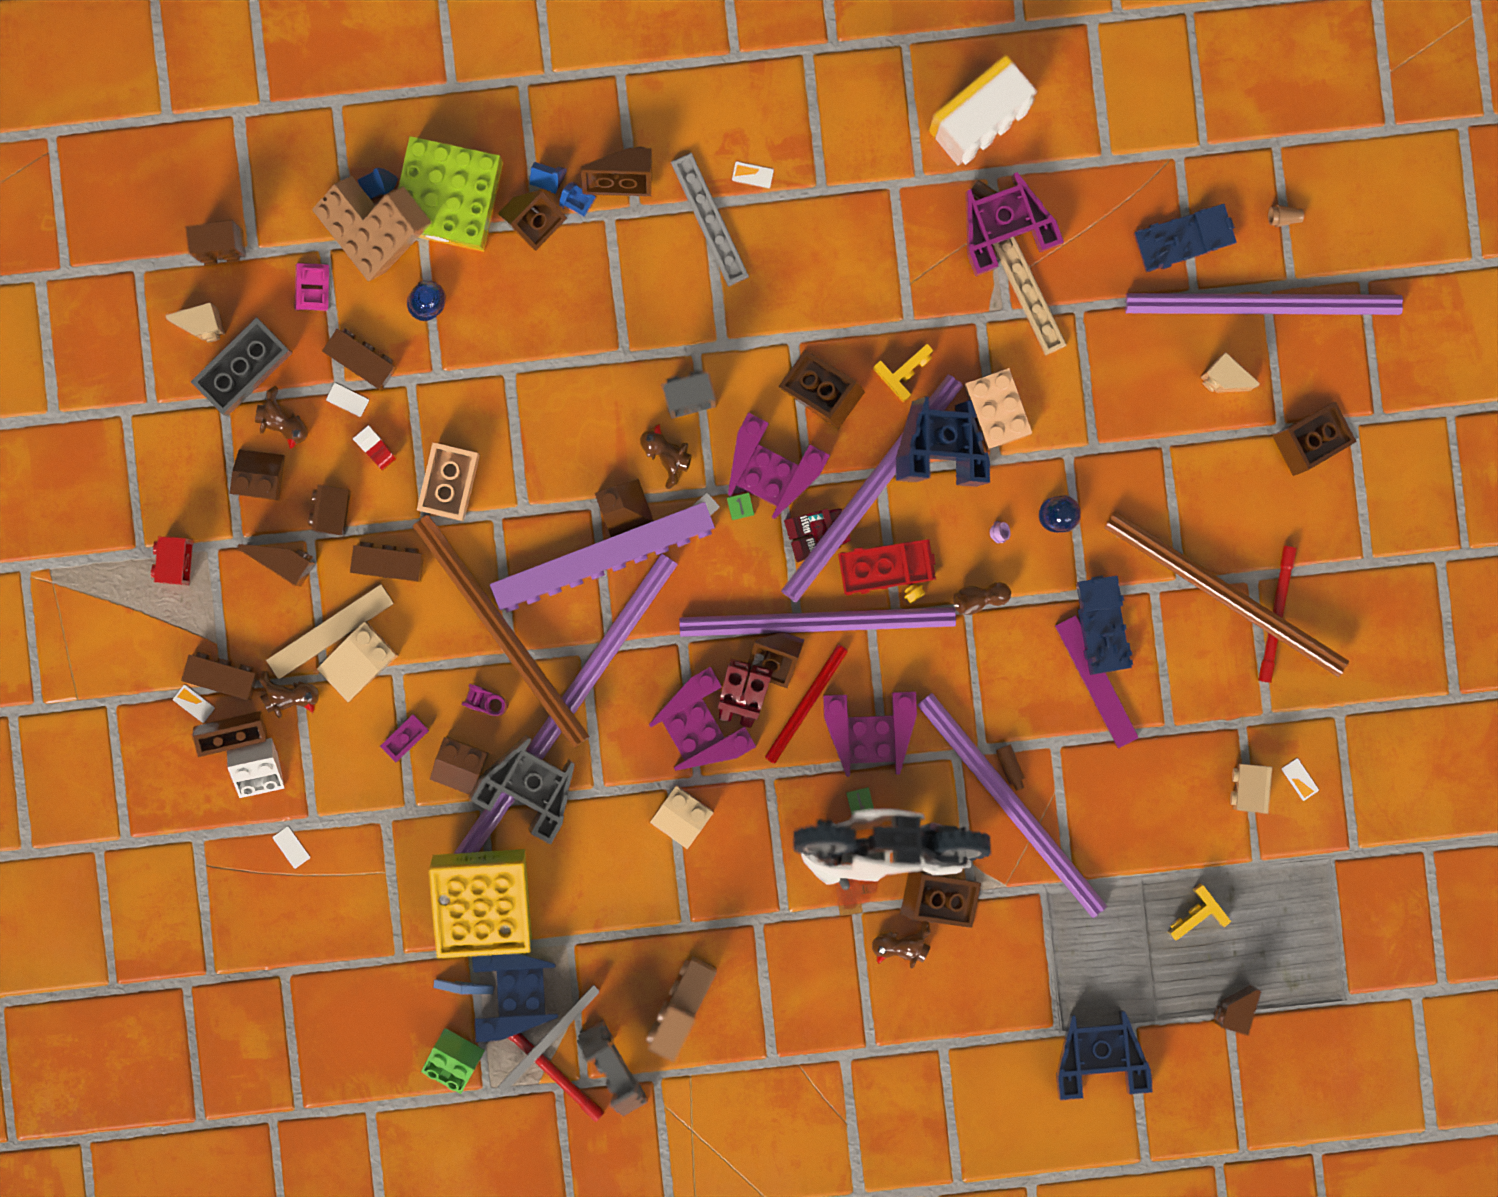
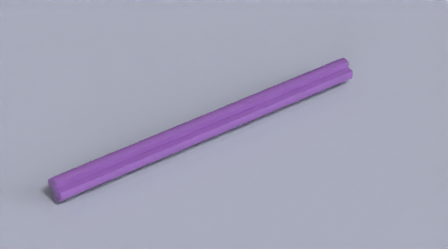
[1125,293,1403,315]
[781,374,963,602]
[680,607,956,637]
[917,693,1107,918]

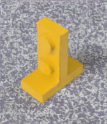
[873,344,933,403]
[1168,884,1231,941]

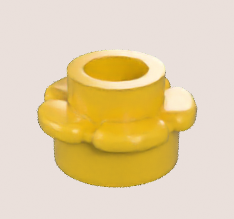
[904,583,925,604]

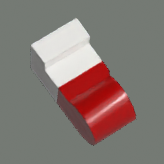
[353,425,396,471]

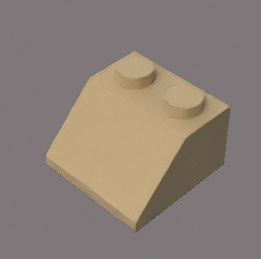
[166,303,225,342]
[1201,353,1260,393]
[1230,763,1272,814]
[650,785,714,849]

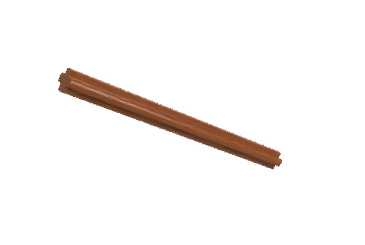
[1105,512,1349,677]
[413,515,590,748]

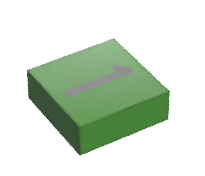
[727,493,754,521]
[846,787,874,815]

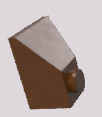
[498,190,567,251]
[595,479,654,538]
[748,632,804,688]

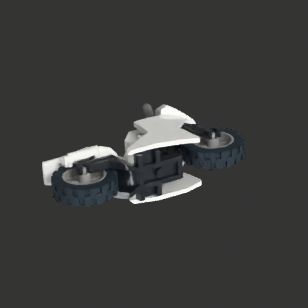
[793,810,991,890]

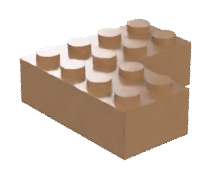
[312,176,432,282]
[647,956,717,1062]

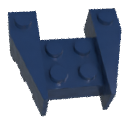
[896,397,990,487]
[472,953,558,1042]
[1056,1010,1153,1100]

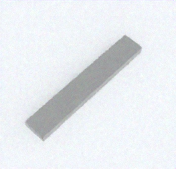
[671,152,749,287]
[497,985,599,1093]

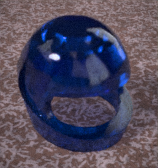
[407,280,446,321]
[1039,495,1081,533]

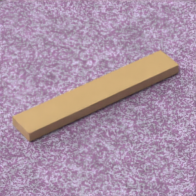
[992,237,1067,356]
[266,584,394,679]

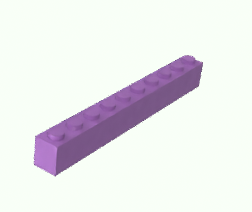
[490,502,715,613]

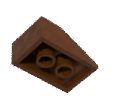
[581,147,652,196]
[778,350,865,429]
[1272,401,1357,476]
[237,544,316,587]
[900,870,981,928]

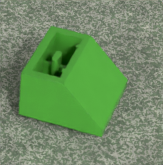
[421,1028,485,1094]

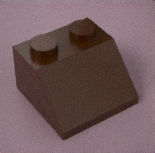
[229,450,285,501]
[430,737,489,794]
[1213,985,1261,1036]

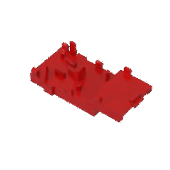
[838,539,936,596]

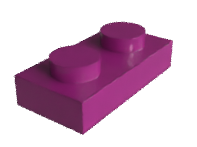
[380,714,430,762]

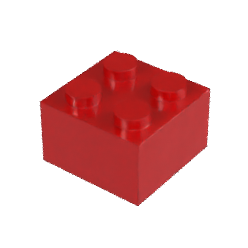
[151,536,194,586]

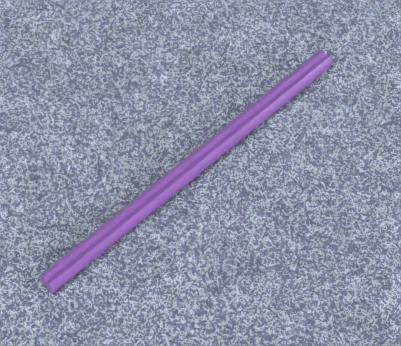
[454,554,678,854]

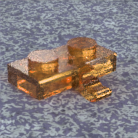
[835,878,876,916]

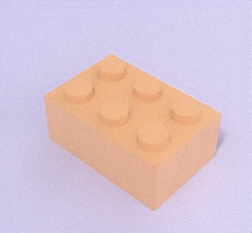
[964,368,1032,450]
[417,443,480,522]

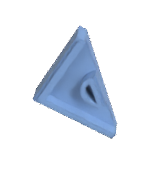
[433,979,494,994]

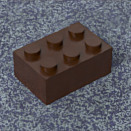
[186,220,246,266]

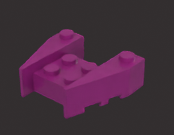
[965,172,1064,276]
[728,413,830,520]
[649,667,756,771]
[823,692,917,777]

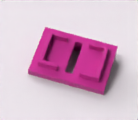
[295,263,329,311]

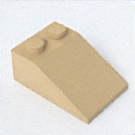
[317,622,399,702]

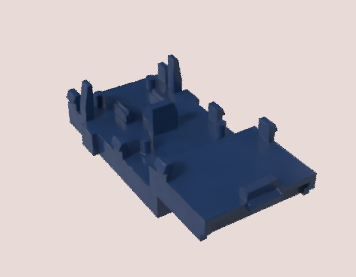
[1134,204,1237,272]
[1076,575,1133,675]

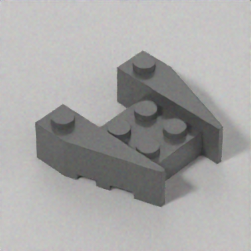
[468,735,574,844]
[577,1020,648,1116]

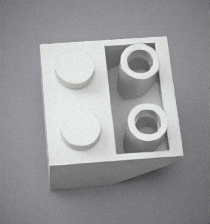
[227,738,284,798]

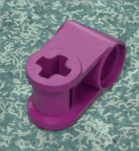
[461,683,508,716]

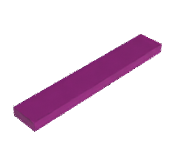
[1055,615,1139,748]

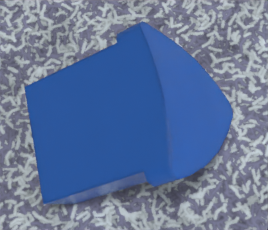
[529,162,567,194]
[357,167,398,200]
[559,182,596,218]

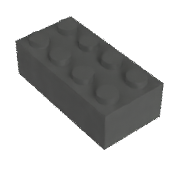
[191,318,292,417]
[662,370,716,419]

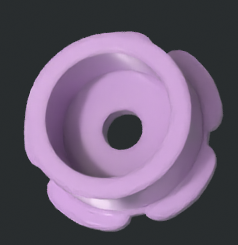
[990,521,1010,543]

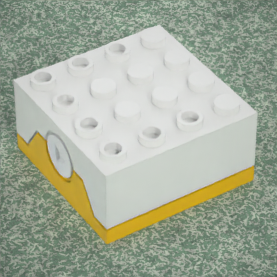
[929,56,1036,166]

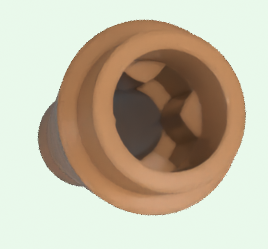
[1268,204,1304,227]

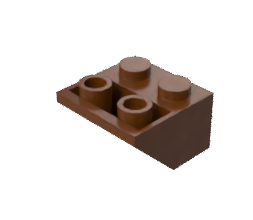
[309,485,351,536]

